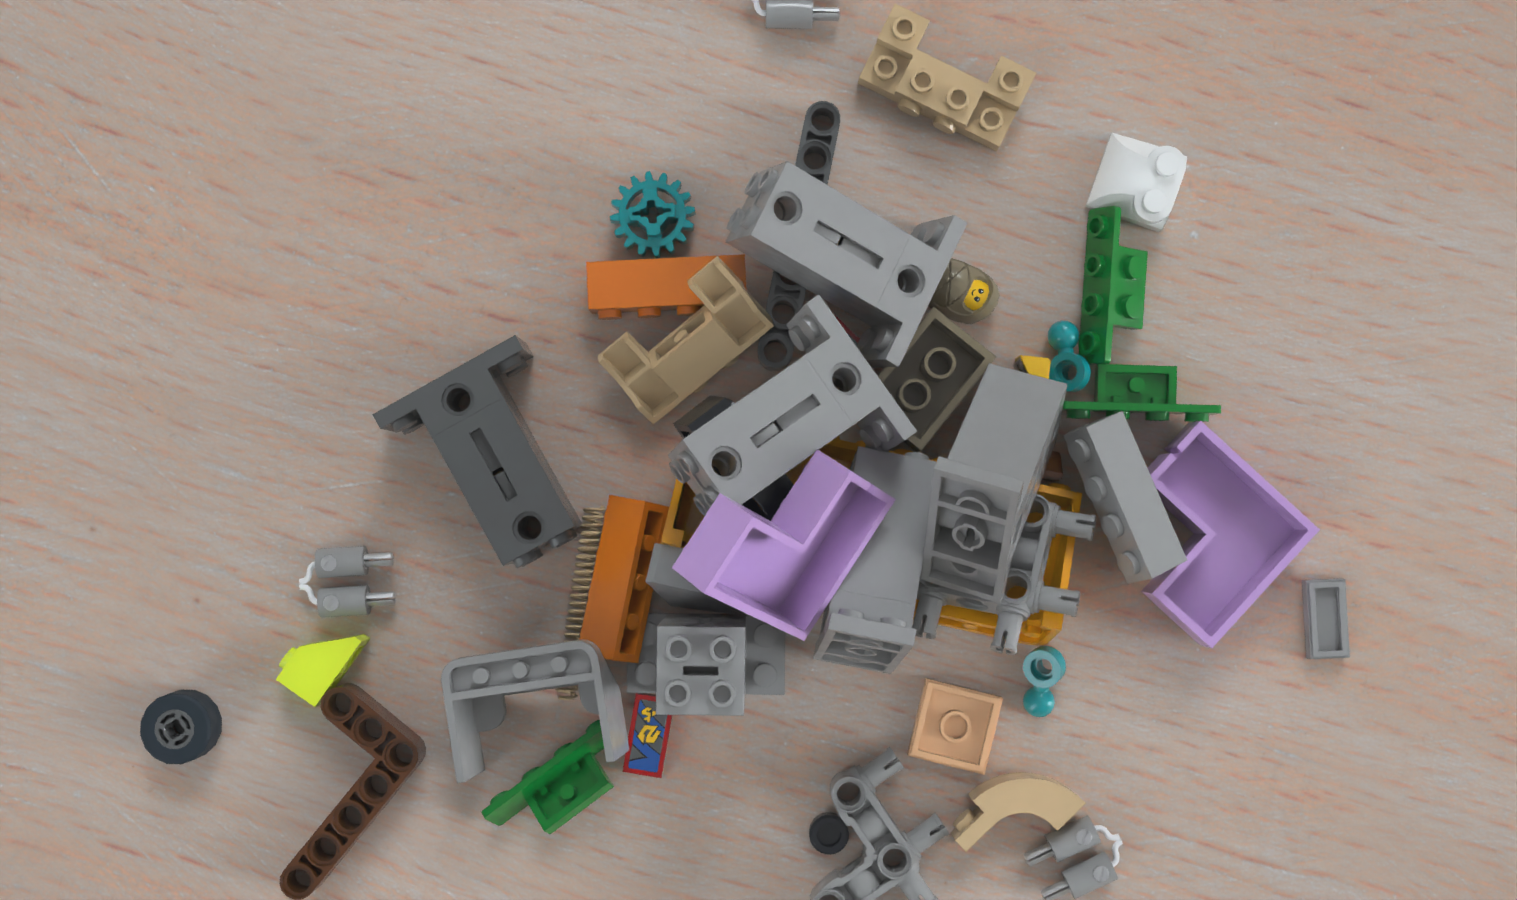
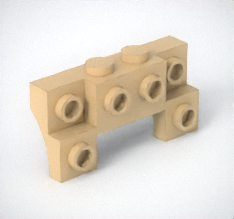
[858,4,1036,151]
[598,256,774,425]

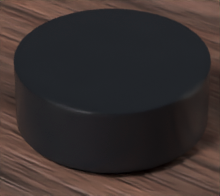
[809,812,849,855]

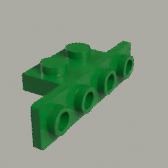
[1078,206,1148,365]
[1062,364,1221,422]
[481,719,614,834]

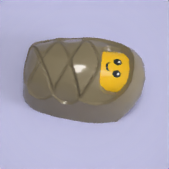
[928,258,1000,324]

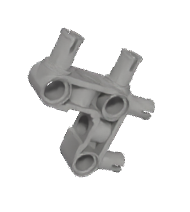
[912,494,1096,655]
[810,747,950,900]

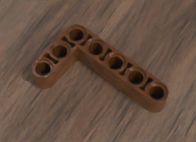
[279,683,426,900]

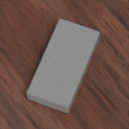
[1302,578,1350,659]

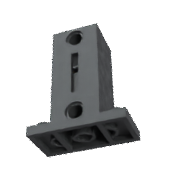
[372,335,582,568]

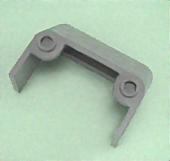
[441,639,629,783]

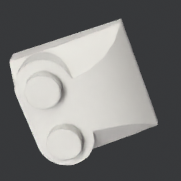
[1085,133,1187,232]

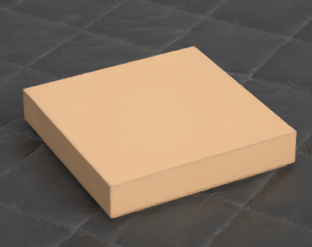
[907,677,1003,775]

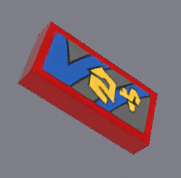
[622,693,673,778]

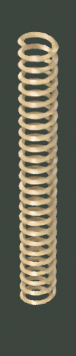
[555,505,606,700]

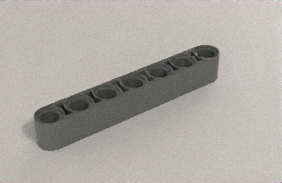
[758,101,840,371]

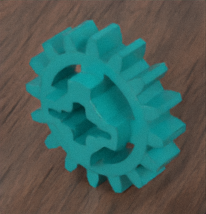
[610,171,696,259]

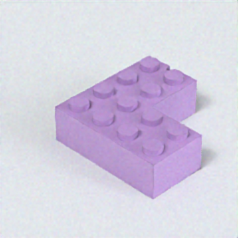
[1141,420,1320,648]
[672,449,896,641]

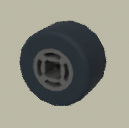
[140,690,222,765]

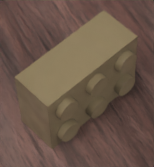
[878,307,996,452]

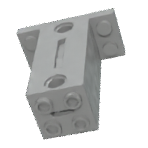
[725,161,967,368]
[668,295,917,516]
[921,363,1067,603]
[813,446,936,674]
[627,613,785,716]

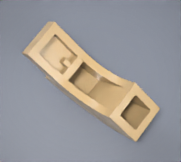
[951,772,1086,852]

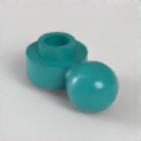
[1047,320,1091,392]
[1023,646,1066,717]

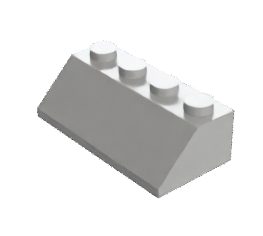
[1063,411,1187,584]

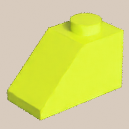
[276,634,370,707]

